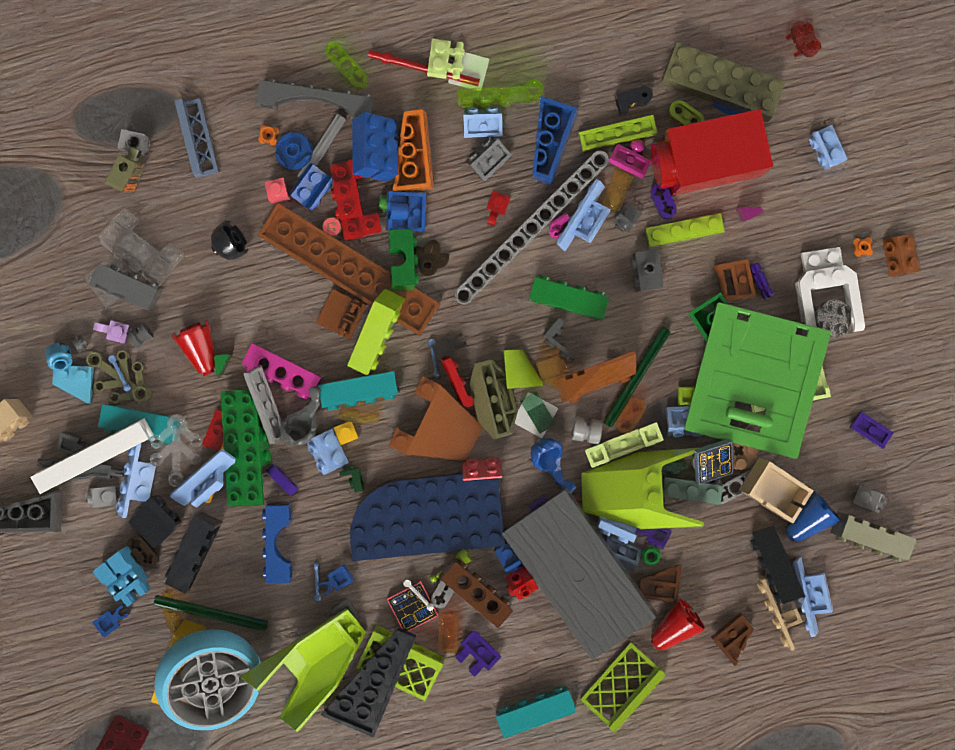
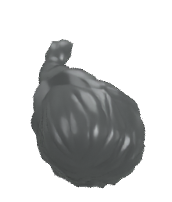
[280,386,321,446]

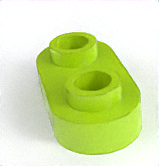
[669,100,704,126]

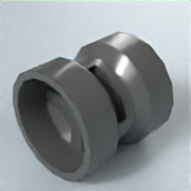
[126,322,154,348]

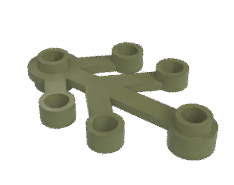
[86,350,152,404]

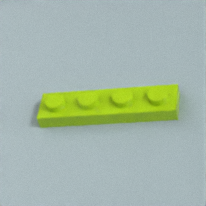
[578,115,658,152]
[645,213,725,247]

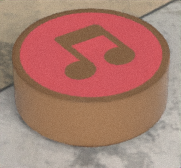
[322,217,342,237]

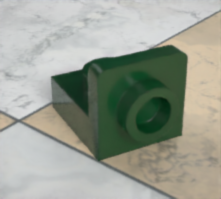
[339,465,364,493]

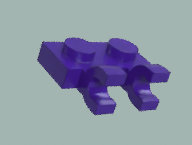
[455,629,501,677]

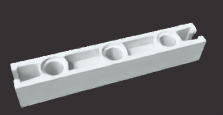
[30,418,154,494]

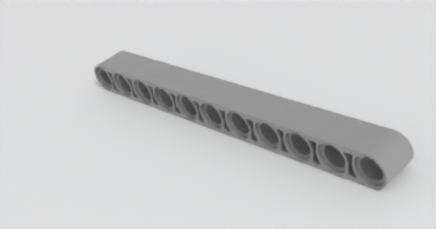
[455,151,609,305]

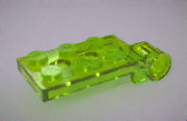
[457,79,544,108]

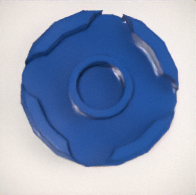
[275,132,313,170]

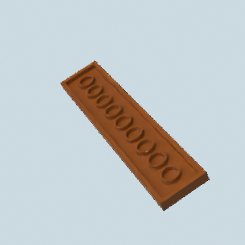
[258,203,440,336]

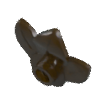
[414,240,450,276]

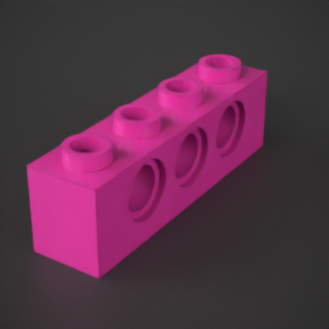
[242,343,323,400]

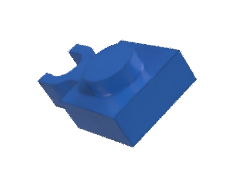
[318,564,354,595]
[92,604,130,638]

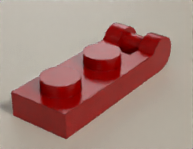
[440,355,474,407]

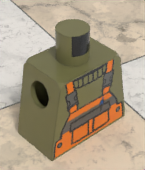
[105,146,145,192]

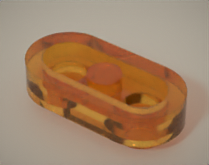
[615,398,646,433]

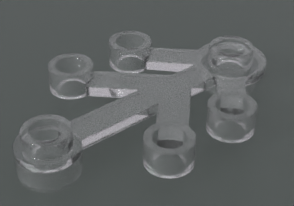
[150,414,202,487]

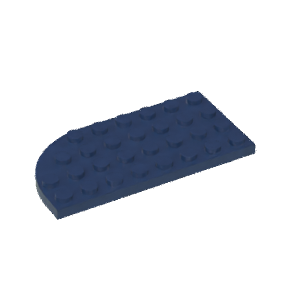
[350,473,505,561]

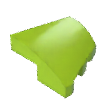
[504,349,543,389]

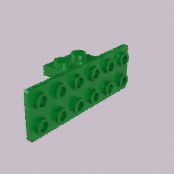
[221,389,272,507]

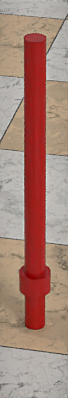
[368,50,480,86]

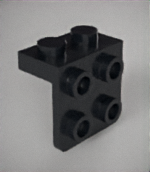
[129,495,183,548]

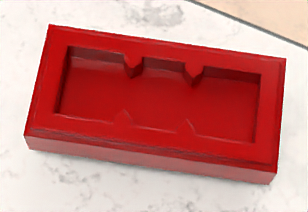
[202,409,224,451]

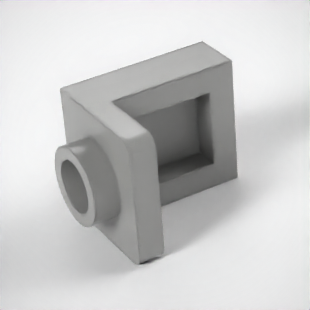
[85,486,117,508]
[853,486,886,513]

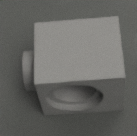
[117,129,150,156]

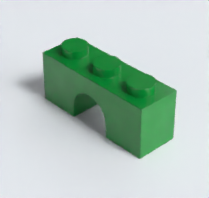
[388,229,419,291]

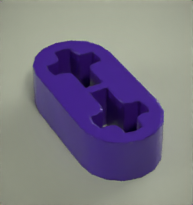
[650,184,677,219]
[266,464,299,496]

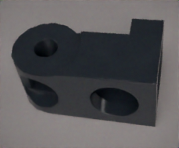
[614,86,653,116]

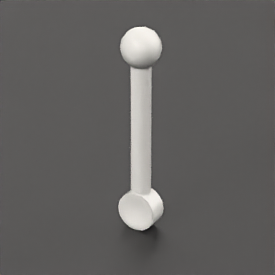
[404,579,434,611]

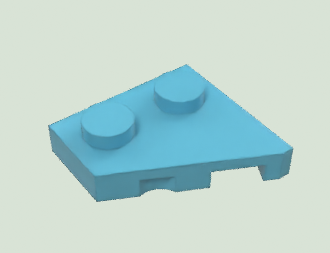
[52,366,94,403]

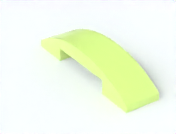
[585,422,664,468]

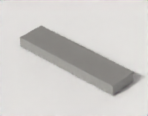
[243,366,282,444]

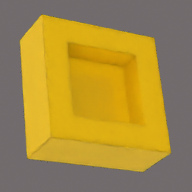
[334,420,359,445]

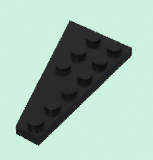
[321,627,416,738]

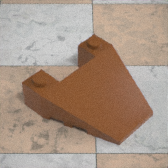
[554,350,636,403]
[388,376,483,461]

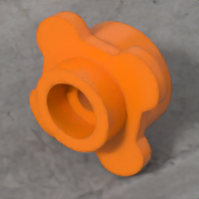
[258,125,279,146]
[853,237,873,257]

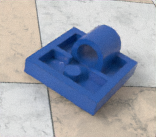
[386,191,426,232]

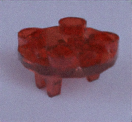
[786,21,822,58]

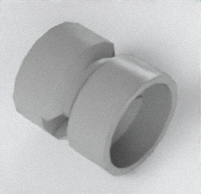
[572,416,603,444]

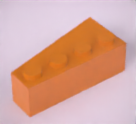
[393,109,434,192]

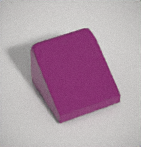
[736,207,763,222]

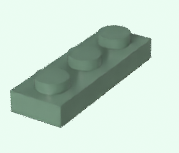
[663,476,723,505]

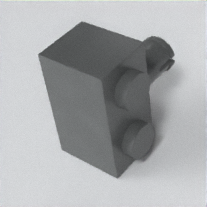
[631,249,663,292]

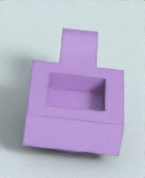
[93,320,131,344]

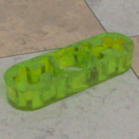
[325,42,368,90]

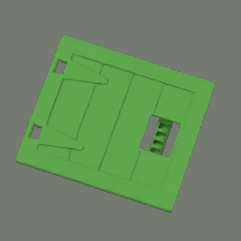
[684,303,831,459]

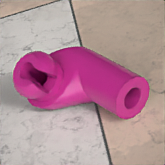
[549,212,570,239]

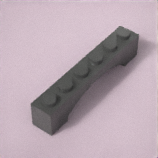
[256,78,375,119]

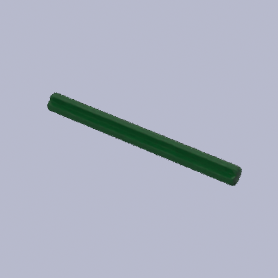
[603,327,671,427]
[153,595,268,632]

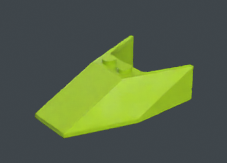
[581,448,704,529]
[240,609,367,733]

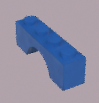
[262,504,292,584]

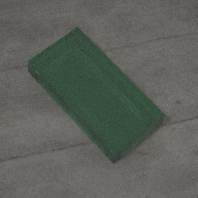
[520,391,556,434]

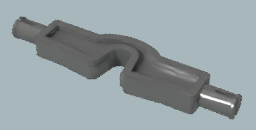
[37,458,124,480]

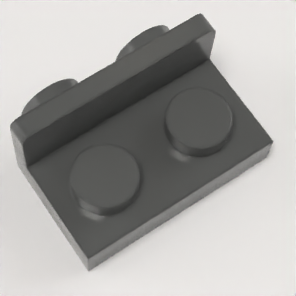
[465,137,512,182]

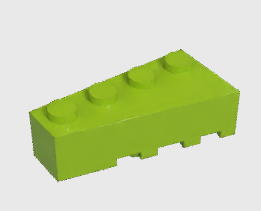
[347,289,406,376]

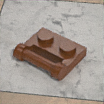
[714,259,756,302]

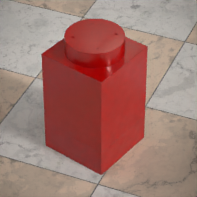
[650,109,774,196]

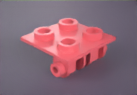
[462,458,502,481]

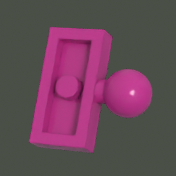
[608,139,651,179]

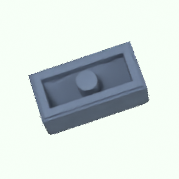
[605,535,642,571]

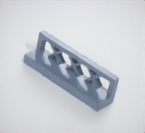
[174,98,219,178]

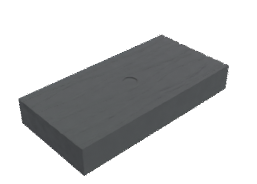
[502,487,656,660]

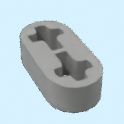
[431,580,454,608]

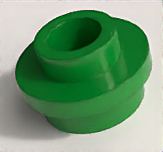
[641,546,661,565]

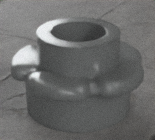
[70,335,88,353]

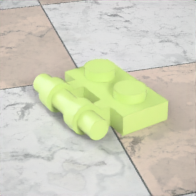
[427,39,465,79]

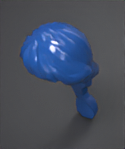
[530,438,576,494]

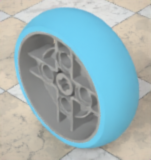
[154,629,261,730]

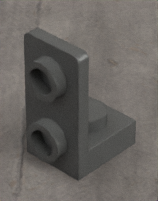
[613,202,642,232]
[543,318,576,361]

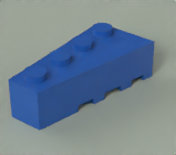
[532,96,578,185]

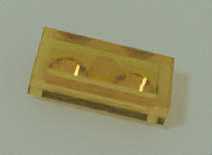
[602,170,634,213]

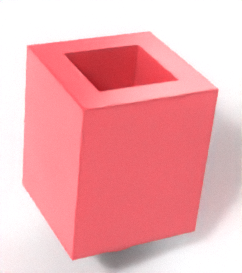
[264,178,291,204]

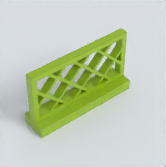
[356,625,445,701]
[580,642,666,733]

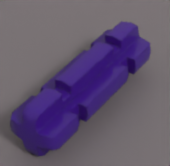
[750,262,774,299]

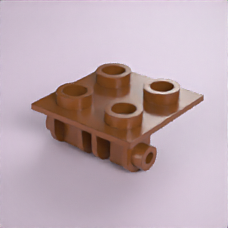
[316,289,367,340]

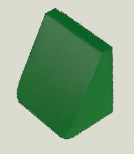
[214,354,232,375]

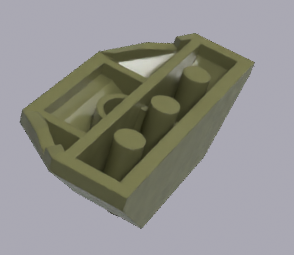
[469,360,518,439]

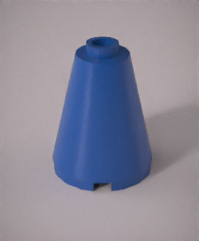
[785,491,841,542]

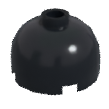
[211,220,248,260]

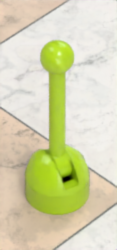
[430,549,472,582]

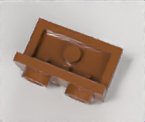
[883,234,920,277]

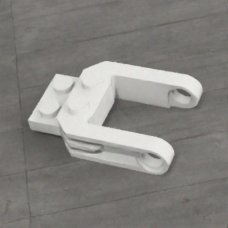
[795,247,865,337]

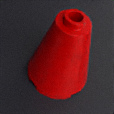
[172,320,215,376]
[651,599,705,650]

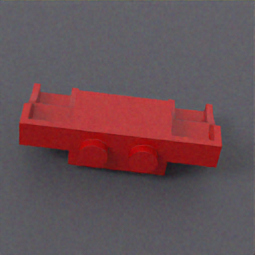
[330,159,382,242]

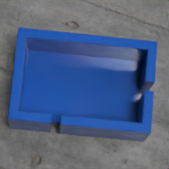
[352,112,398,182]

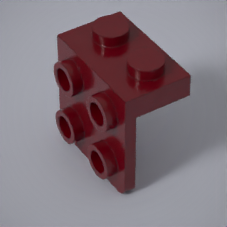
[96,716,149,750]

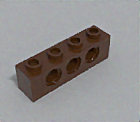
[438,558,513,628]

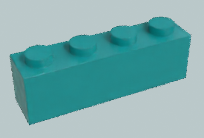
[318,371,399,411]
[98,404,183,444]
[496,685,577,739]

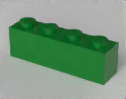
[528,275,609,321]

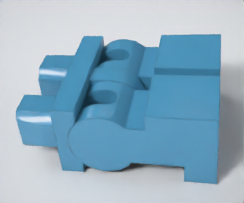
[92,546,151,607]

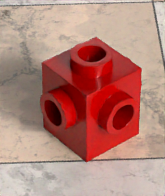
[505,566,539,601]

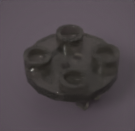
[815,299,851,338]

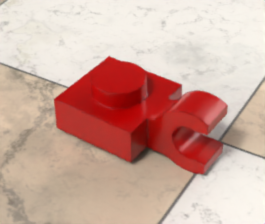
[486,191,511,226]

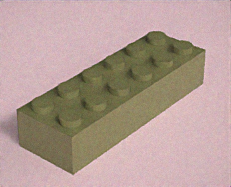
[660,42,786,122]

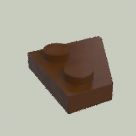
[639,565,682,603]
[711,613,754,666]

